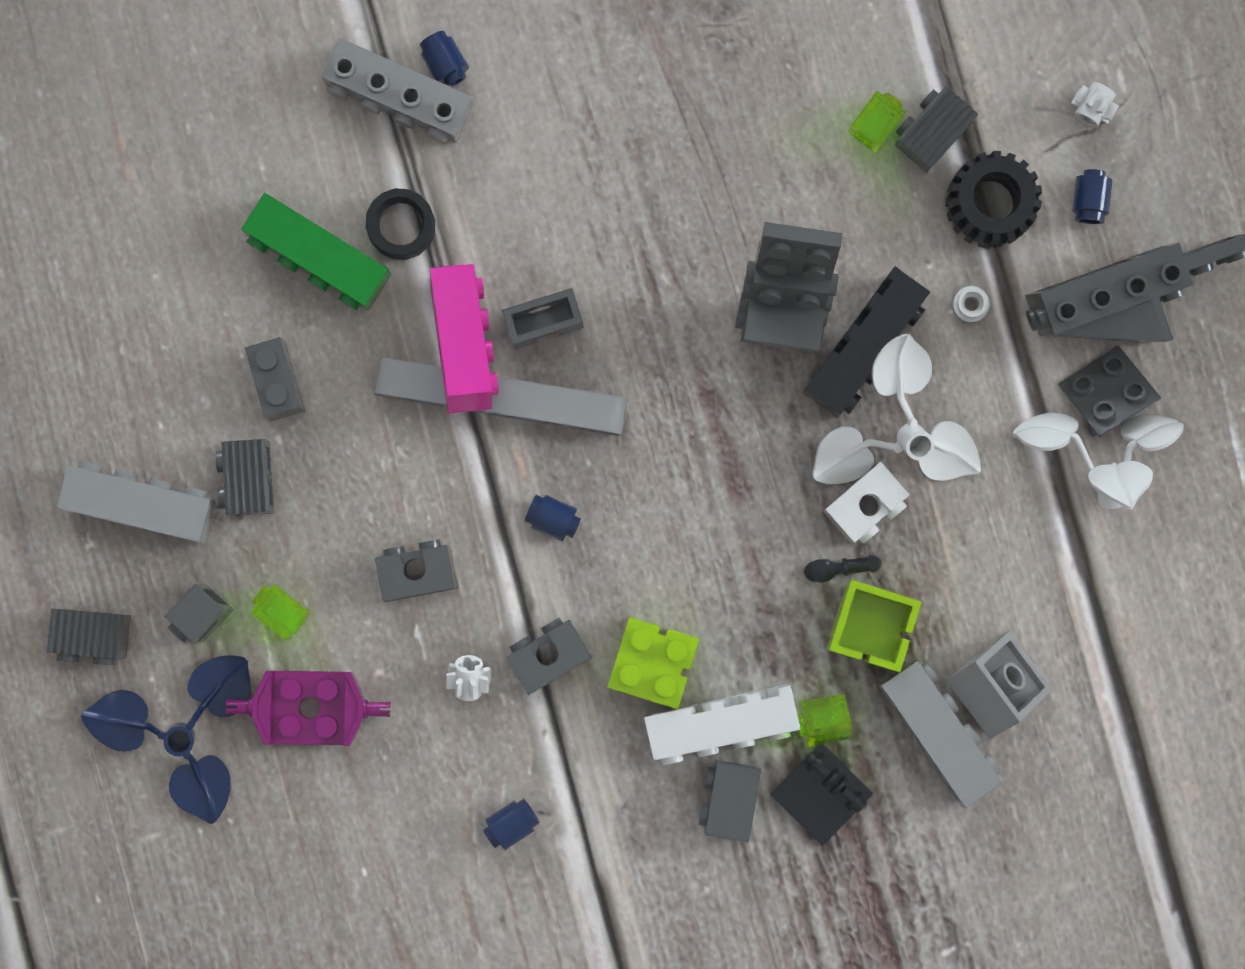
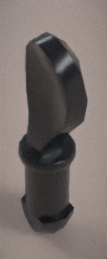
[804,555,882,583]

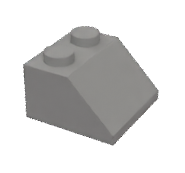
[946,631,1052,739]

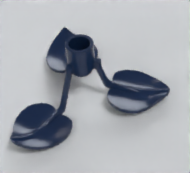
[81,655,251,824]

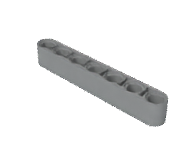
[374,358,627,436]

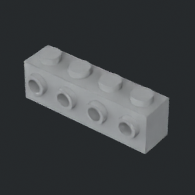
[321,38,474,143]
[56,461,216,544]
[878,660,1002,808]

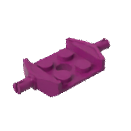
[226,670,391,746]

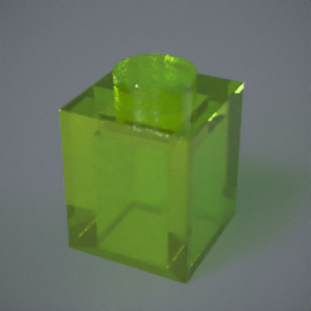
[848,91,906,154]
[251,584,313,640]
[798,694,852,747]

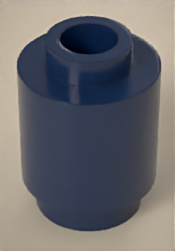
[420,31,469,87]
[1072,169,1112,224]
[524,495,581,542]
[483,798,540,850]

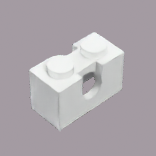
[823,462,910,544]

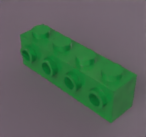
[241,192,391,311]

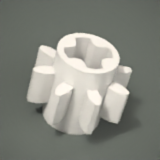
[1071,82,1119,128]
[446,655,491,701]

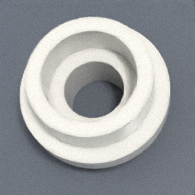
[953,286,990,323]

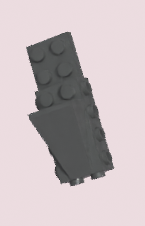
[735,222,843,353]
[1025,233,1245,343]

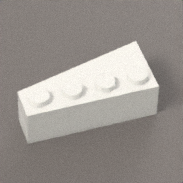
[644,684,801,765]

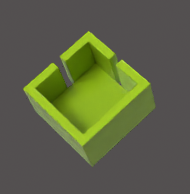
[826,579,922,672]
[607,617,700,709]

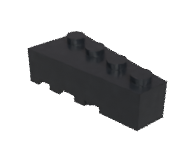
[802,266,930,418]

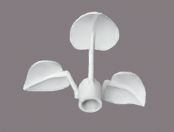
[812,334,981,484]
[1012,413,1184,510]

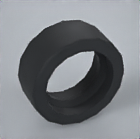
[365,188,436,260]

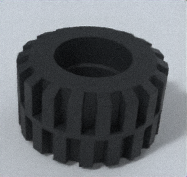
[945,151,1042,248]

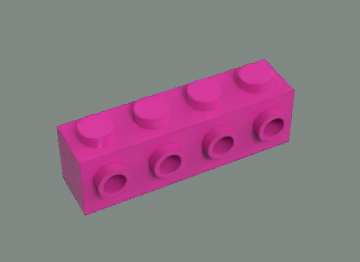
[430,264,499,414]

